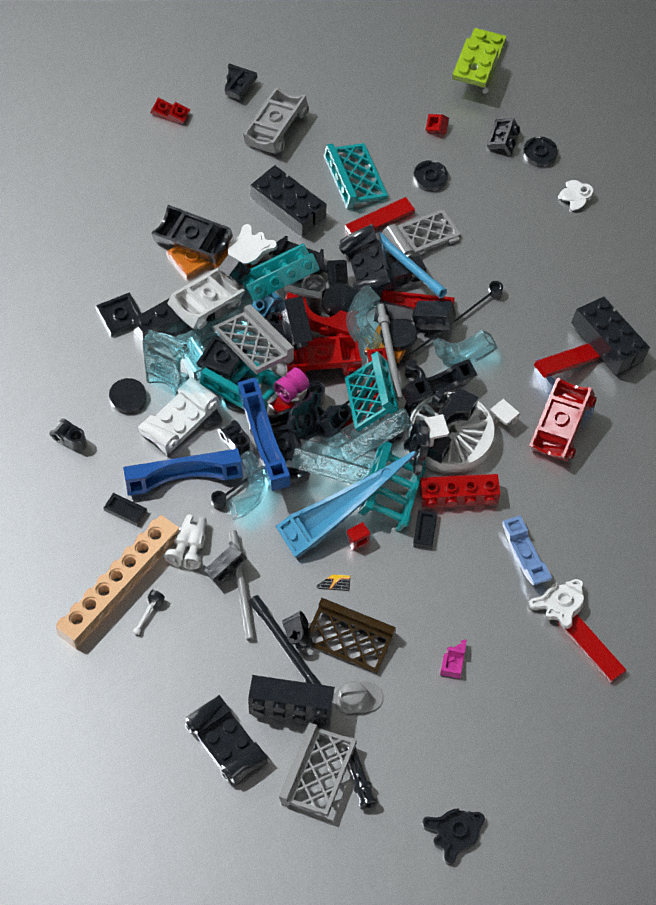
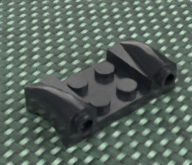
[151,205,233,264]
[339,224,397,304]
[249,409,311,486]
[184,695,268,787]

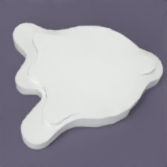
[228,224,277,266]
[529,579,584,629]

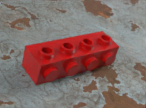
[420,474,500,508]

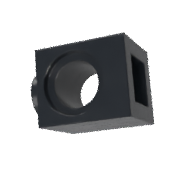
[218,254,251,285]

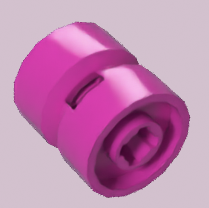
[274,367,310,403]

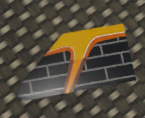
[316,574,350,591]

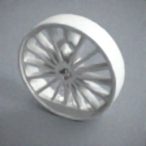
[408,392,495,475]

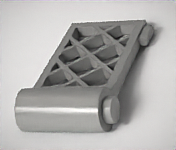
[382,209,461,258]

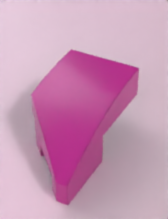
[440,639,467,679]

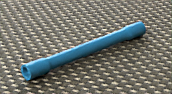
[379,231,447,298]

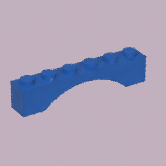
[238,378,290,491]
[123,448,243,496]

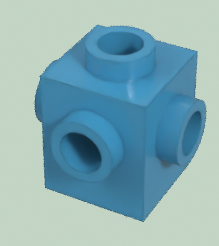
[252,292,283,318]

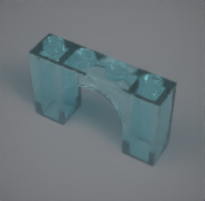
[172,309,260,381]

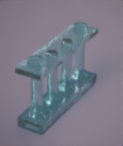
[325,406,413,465]
[291,439,374,485]

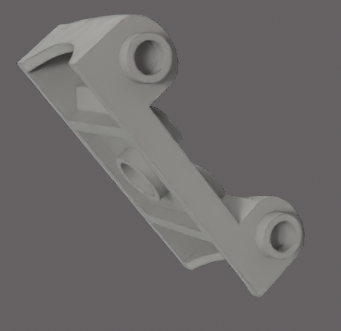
[243,87,309,154]

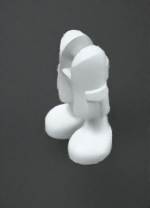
[164,514,207,570]

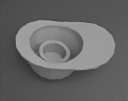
[334,681,383,714]

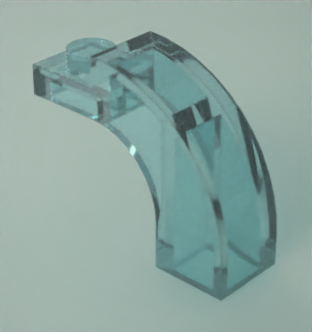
[346,285,383,349]
[432,329,498,367]
[226,450,269,520]

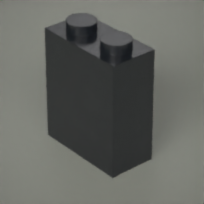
[278,296,313,350]

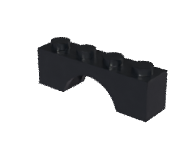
[401,359,478,407]
[427,387,479,463]

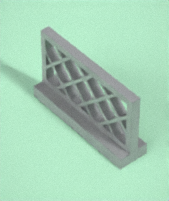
[213,304,294,374]
[279,723,357,817]

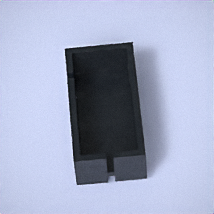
[250,165,327,237]
[571,296,650,374]
[248,675,335,727]

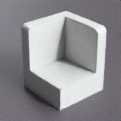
[490,399,520,425]
[424,414,449,447]

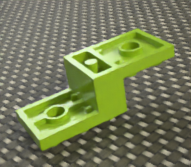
[452,28,506,88]

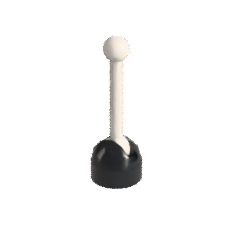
[133,589,165,635]

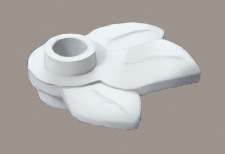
[558,180,593,211]

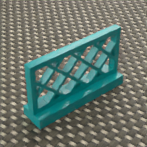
[324,143,388,209]
[345,351,399,432]

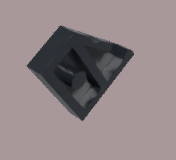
[224,63,258,100]

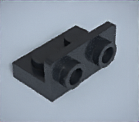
[486,118,520,155]

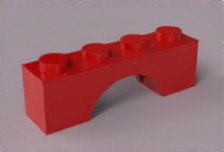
[279,292,357,337]

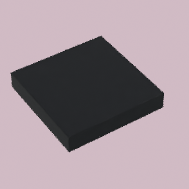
[96,292,141,336]
[196,336,247,379]

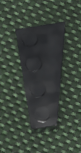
[132,298,215,344]

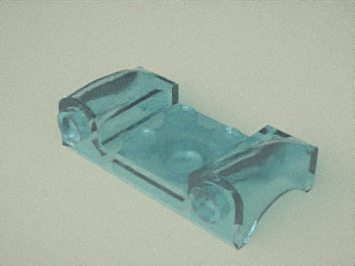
[142,330,189,396]

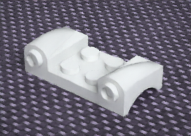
[167,267,245,330]
[138,377,220,456]

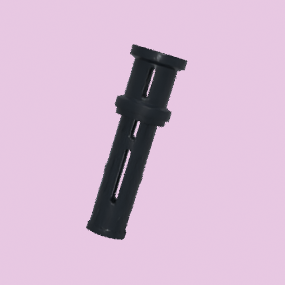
[344,746,378,810]

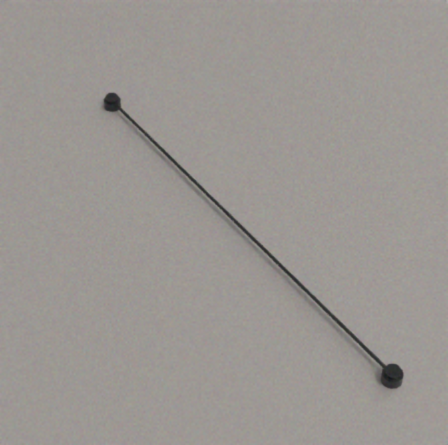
[211,281,503,508]

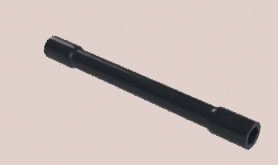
[249,595,322,685]

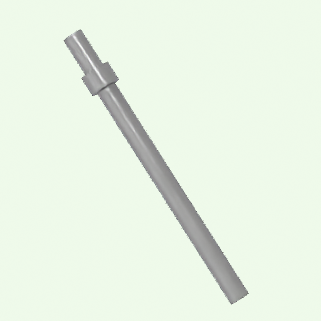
[377,304,403,401]
[229,530,255,641]

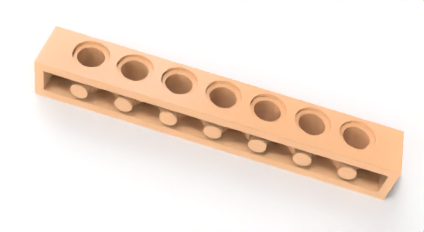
[56,515,179,649]

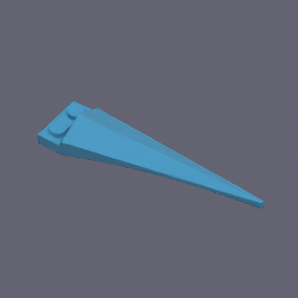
[275,451,417,558]

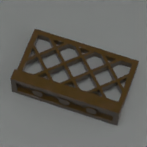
[309,597,396,674]

